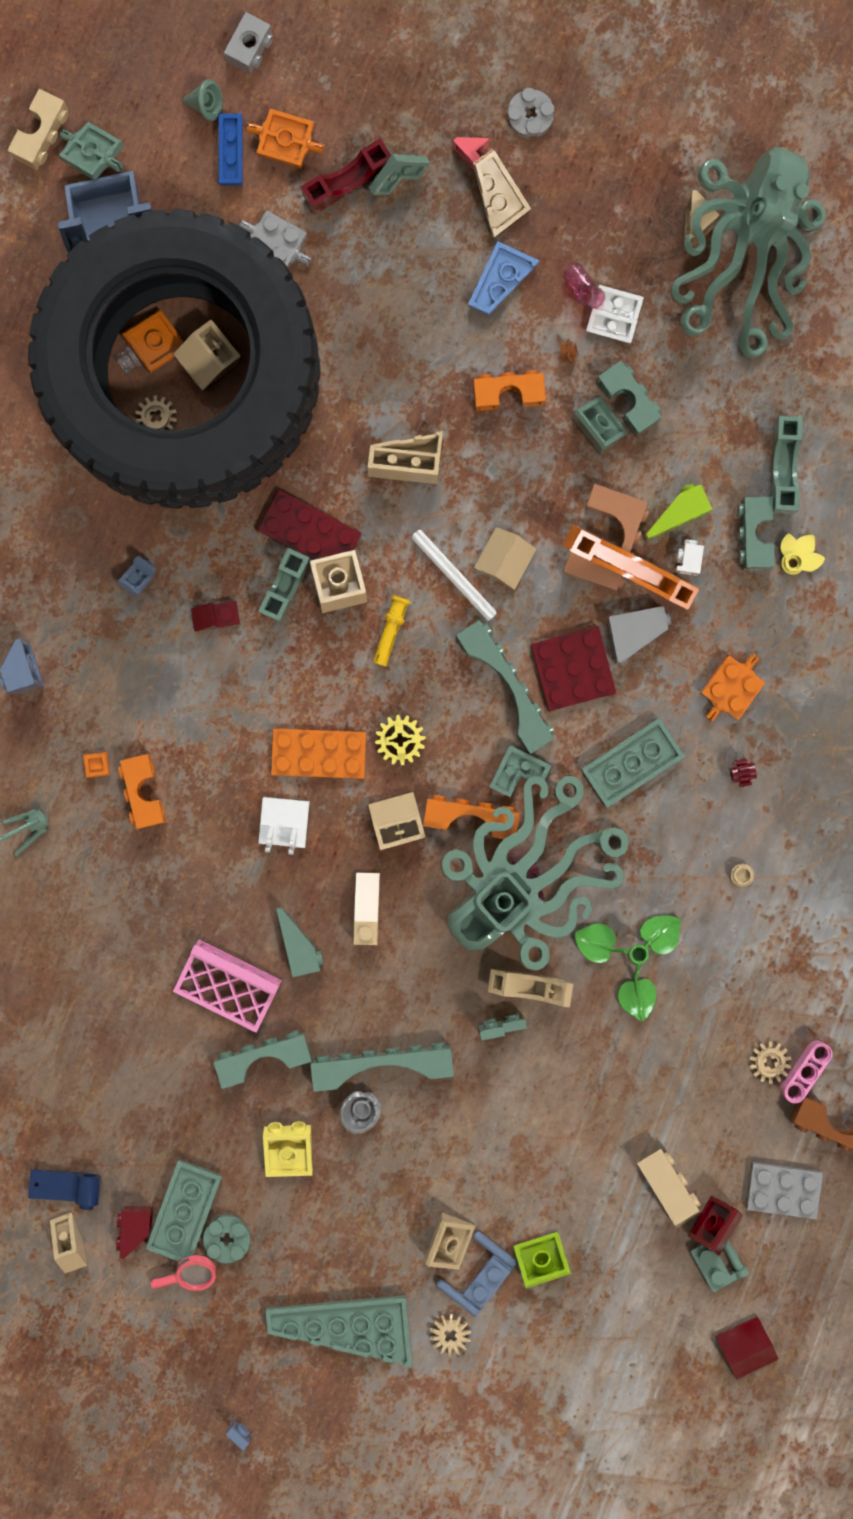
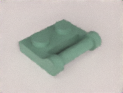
[689,1238,749,1293]

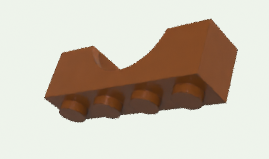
[790,1096,853,1152]

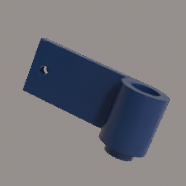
[28,1169,102,1210]

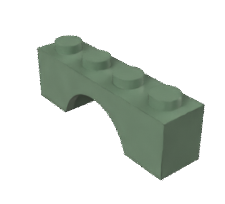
[771,416,803,515]
[214,1030,313,1089]

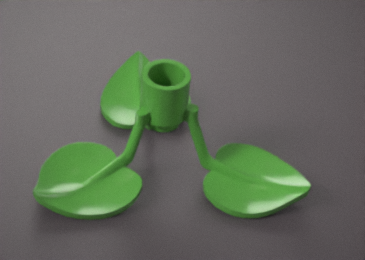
[575,915,681,1021]

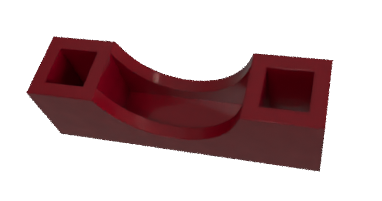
[300,138,391,215]

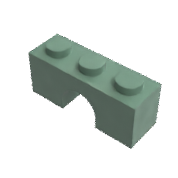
[596,360,662,438]
[737,497,775,570]
[258,548,311,624]

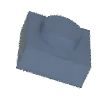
[226,1420,251,1450]

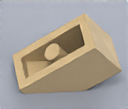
[50,1213,87,1273]

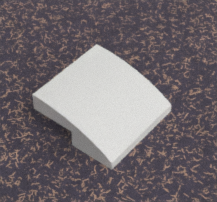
[586,285,644,343]

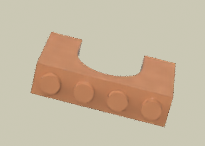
[562,484,649,593]

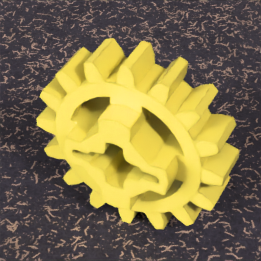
[375,715,426,765]

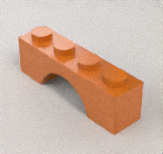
[423,795,520,839]

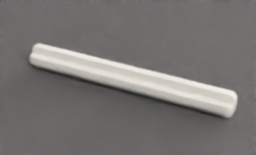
[412,530,497,621]

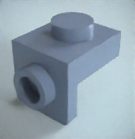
[118,555,156,598]

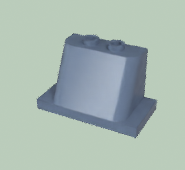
[58,171,153,253]

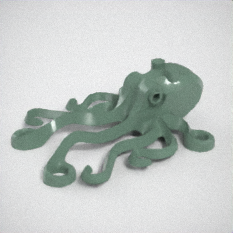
[672,146,826,358]
[441,776,628,970]

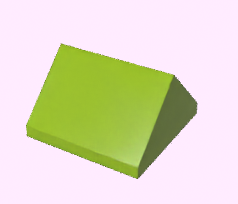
[513,1232,571,1288]

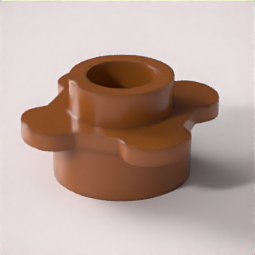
[560,339,578,364]

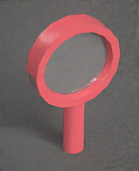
[151,1255,216,1291]

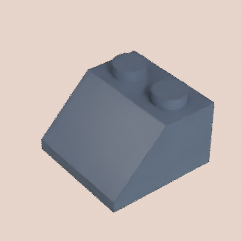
[0,639,44,695]

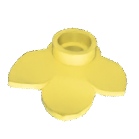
[780,533,825,575]

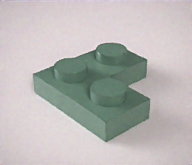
[369,154,430,195]
[489,745,552,797]
[478,1014,527,1041]

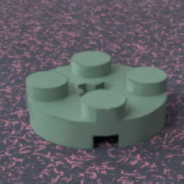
[203,1214,251,1263]

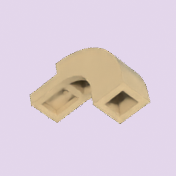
[488,969,573,1007]

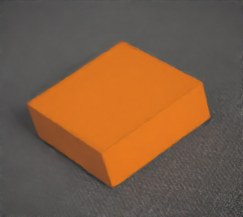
[83,752,110,778]

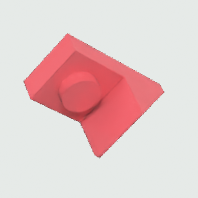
[453,137,489,172]

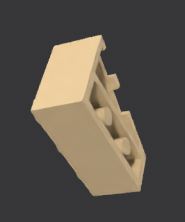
[637,1149,701,1228]

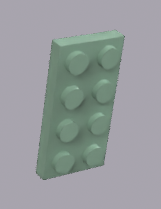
[581,718,685,808]
[146,1159,223,1262]

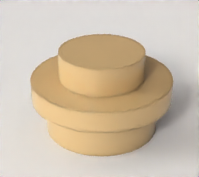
[730,863,754,887]

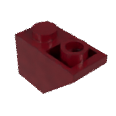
[116,1206,153,1259]

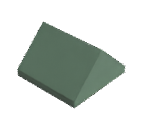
[572,396,628,455]

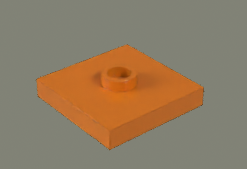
[122,309,184,374]

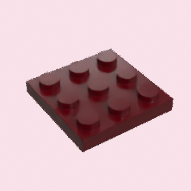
[531,626,616,712]

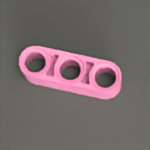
[780,1040,832,1103]

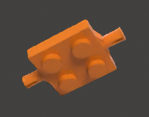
[246,108,325,169]
[700,653,765,722]

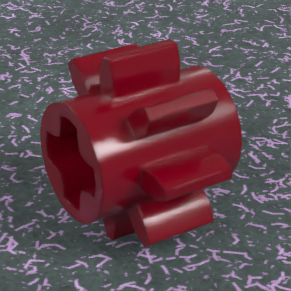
[729,758,757,788]

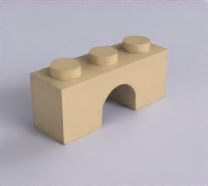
[7,89,69,170]

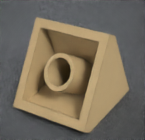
[684,190,719,251]
[474,527,537,590]
[425,1213,476,1270]

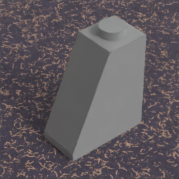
[607,606,671,664]

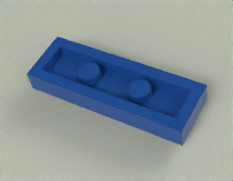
[219,114,243,186]

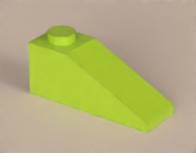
[644,483,713,541]

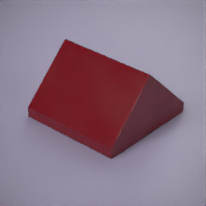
[687,1196,743,1256]
[716,1316,778,1380]

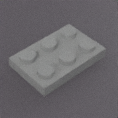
[746,1162,823,1219]

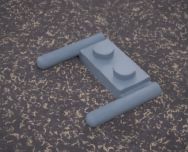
[436,1231,518,1317]

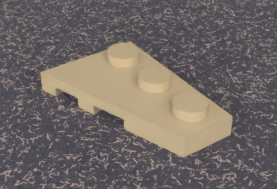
[473,149,531,237]

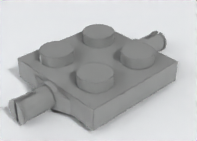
[239,210,312,268]

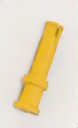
[373,595,411,667]

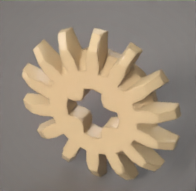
[135,395,177,430]
[750,1041,792,1084]
[429,1314,471,1357]

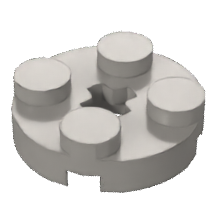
[508,88,554,138]

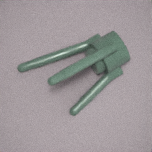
[0,809,50,856]

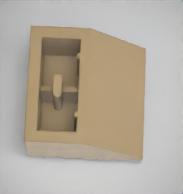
[173,320,241,392]
[369,792,426,850]

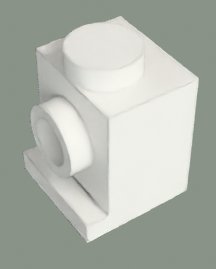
[674,540,704,576]

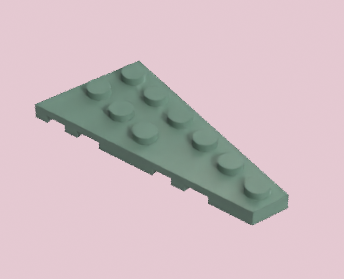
[266,1295,412,1368]

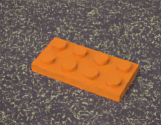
[271,729,366,779]

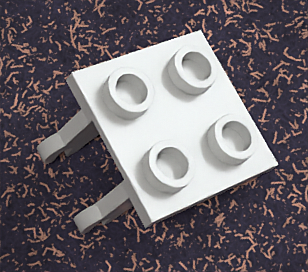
[258,797,310,855]

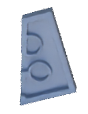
[468,241,540,316]

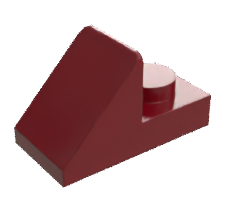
[191,601,241,632]

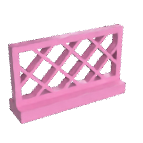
[173,939,282,1033]

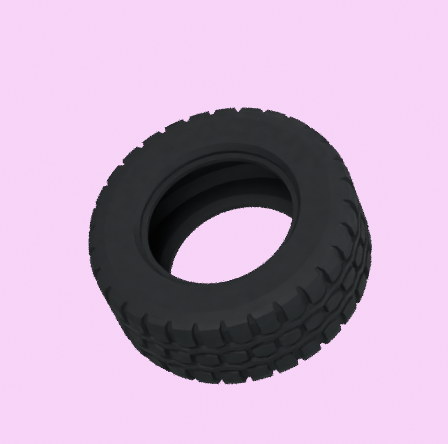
[28,209,320,509]

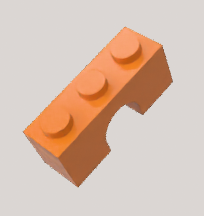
[473,370,546,411]
[118,754,167,829]

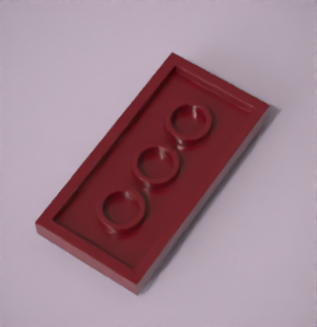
[258,490,362,560]

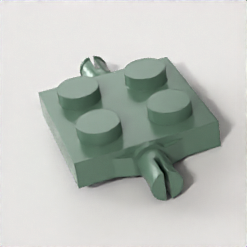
[59,122,124,180]

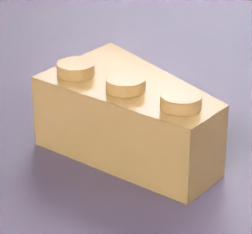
[368,431,443,484]

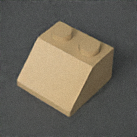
[310,550,367,613]

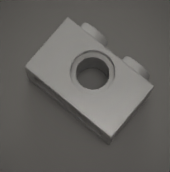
[224,12,273,75]

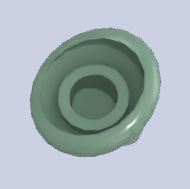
[183,79,223,121]

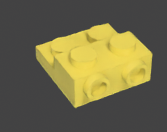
[263,1121,313,1177]

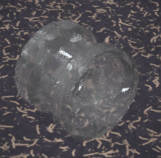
[113,345,142,375]

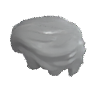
[339,1091,381,1134]

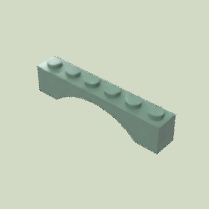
[456,620,555,754]
[311,1042,454,1092]

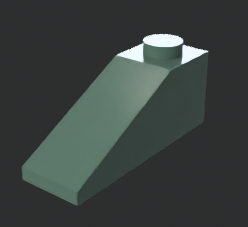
[277,906,324,977]

